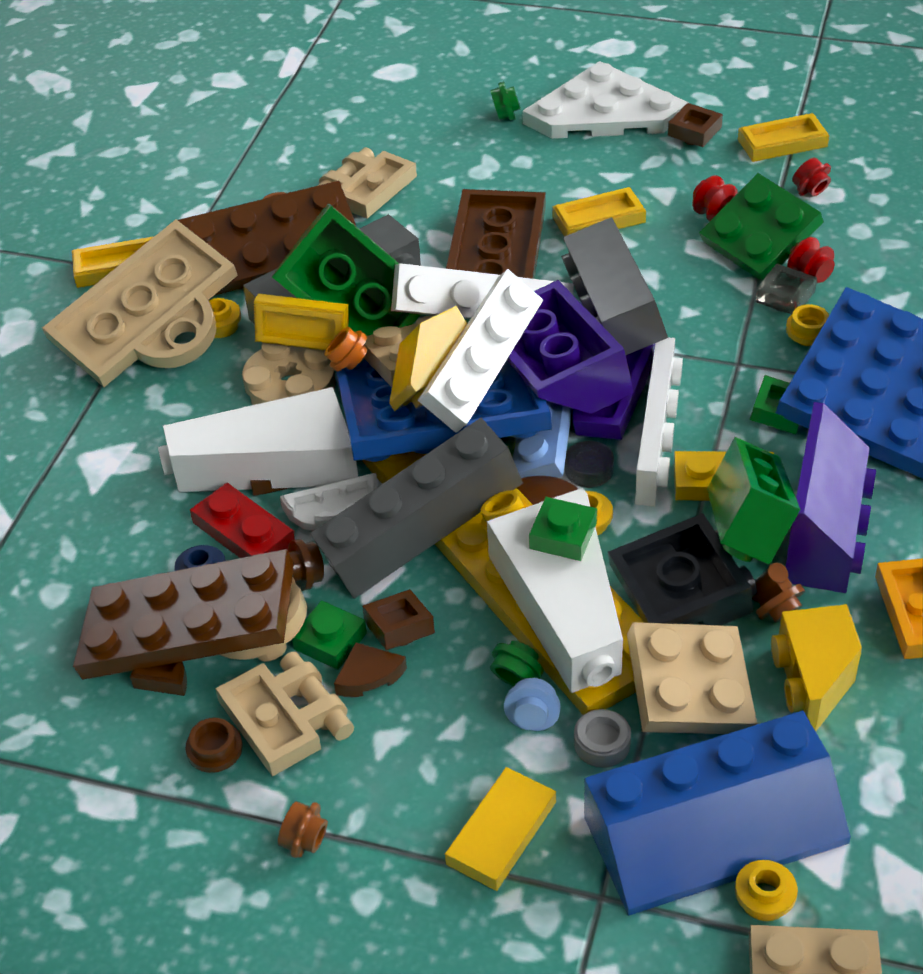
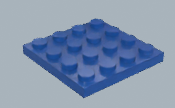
[775,287,923,479]
[336,358,552,462]

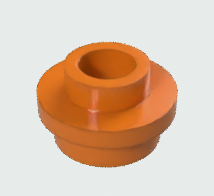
[324,327,367,372]

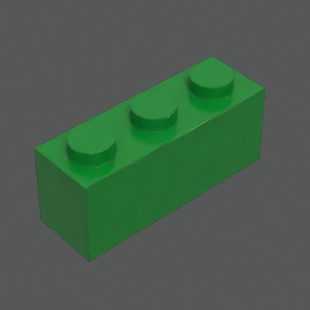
[707,437,801,565]

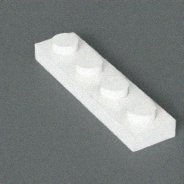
[391,263,574,319]
[418,269,543,433]
[635,337,683,507]

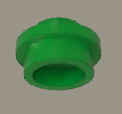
[490,81,521,121]
[490,640,544,687]

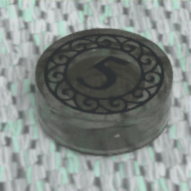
[565,441,614,488]

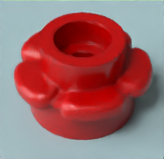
[792,157,831,196]

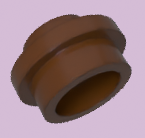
[288,539,324,591]
[185,718,243,773]

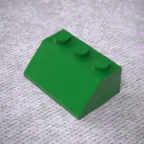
[272,203,421,336]

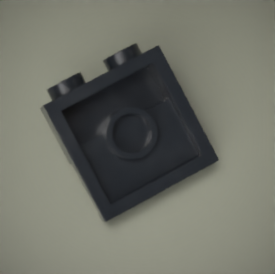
[608,513,757,626]

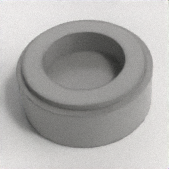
[574,709,631,767]

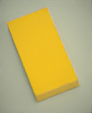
[738,113,829,162]
[552,187,646,236]
[72,237,153,288]
[254,293,348,350]
[445,767,556,891]

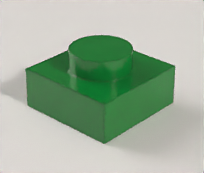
[749,375,799,435]
[529,497,597,561]
[292,600,367,670]

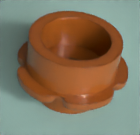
[278,801,328,858]

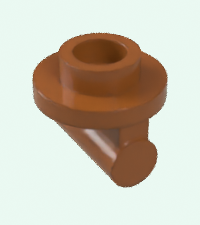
[752,563,805,623]

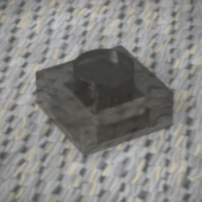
[755,264,817,315]

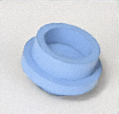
[504,678,560,731]

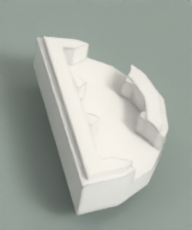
[280,473,378,531]

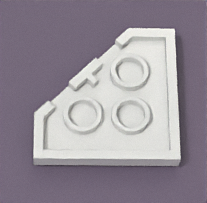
[523,61,689,139]

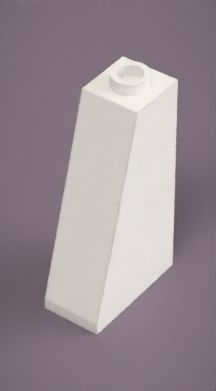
[158,387,358,492]
[487,488,623,693]

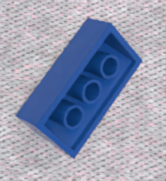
[584,710,851,916]

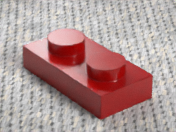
[190,483,295,558]

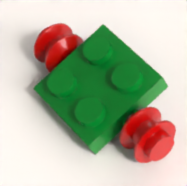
[692,173,835,286]

